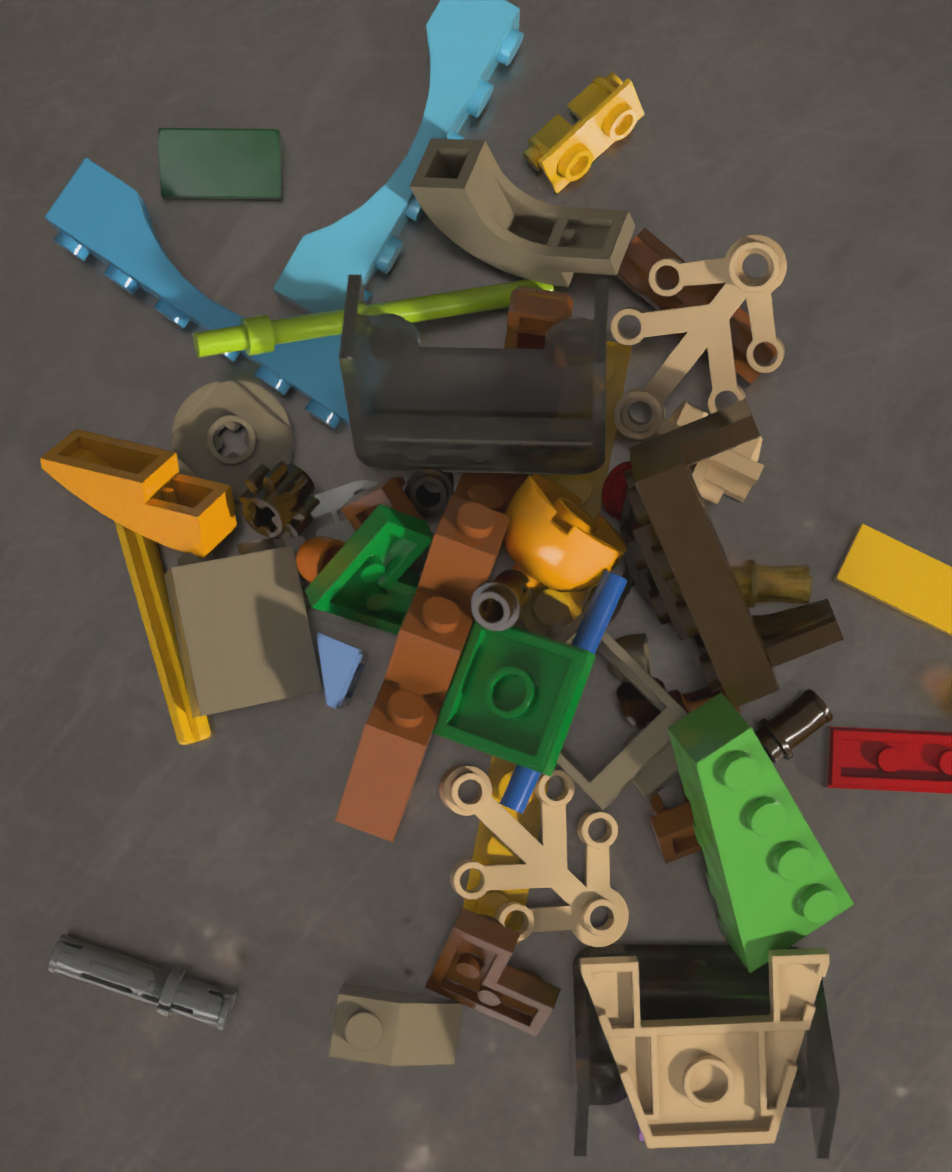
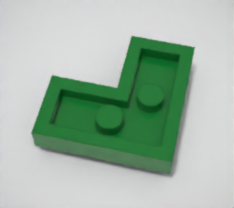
[305,504,434,635]

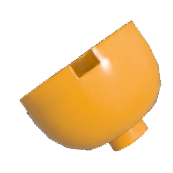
[503,473,628,592]

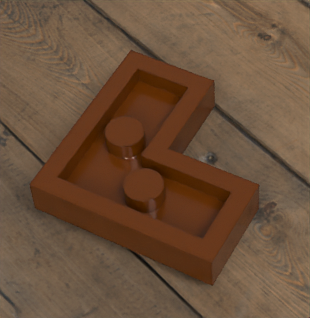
[425,908,561,1037]

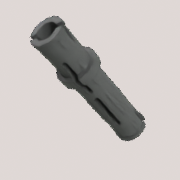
[48,934,237,1031]

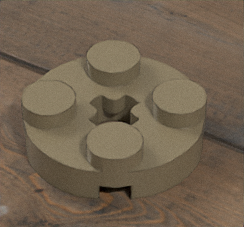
[172,380,295,503]

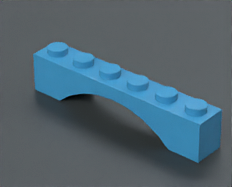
[44,157,394,430]

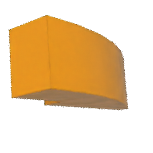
[40,429,237,559]

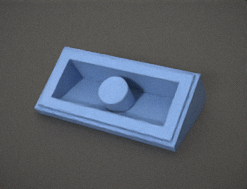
[317,632,369,709]

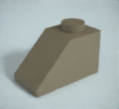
[329,983,463,1066]

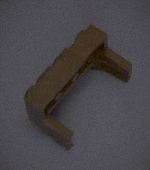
[621,398,844,708]

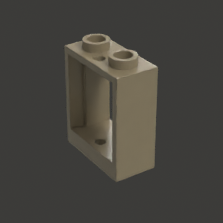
[544,610,688,810]

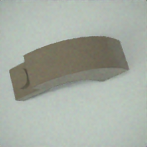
[409,138,636,287]

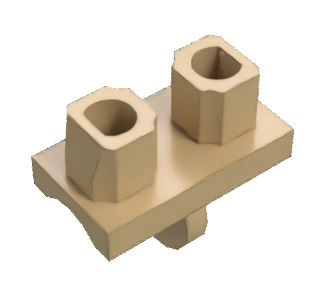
[653,401,764,505]

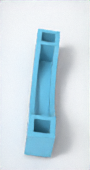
[273,0,524,315]

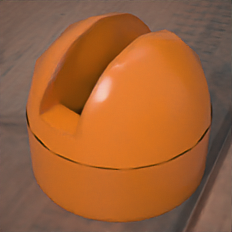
[295,536,345,583]

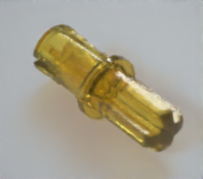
[731,560,812,608]

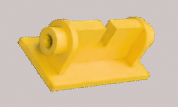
[522,72,644,194]

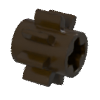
[239,461,320,540]

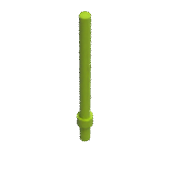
[193,279,554,358]

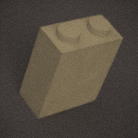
[164,538,322,718]

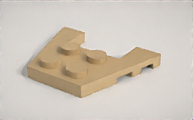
[580,948,830,1149]

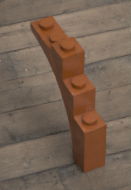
[335,440,533,842]

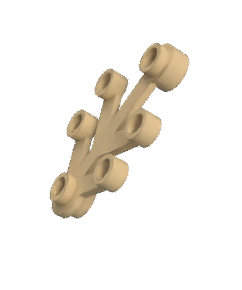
[610,234,787,440]
[439,764,629,947]

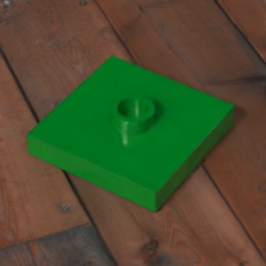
[432,619,596,777]

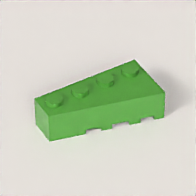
[668,693,854,973]

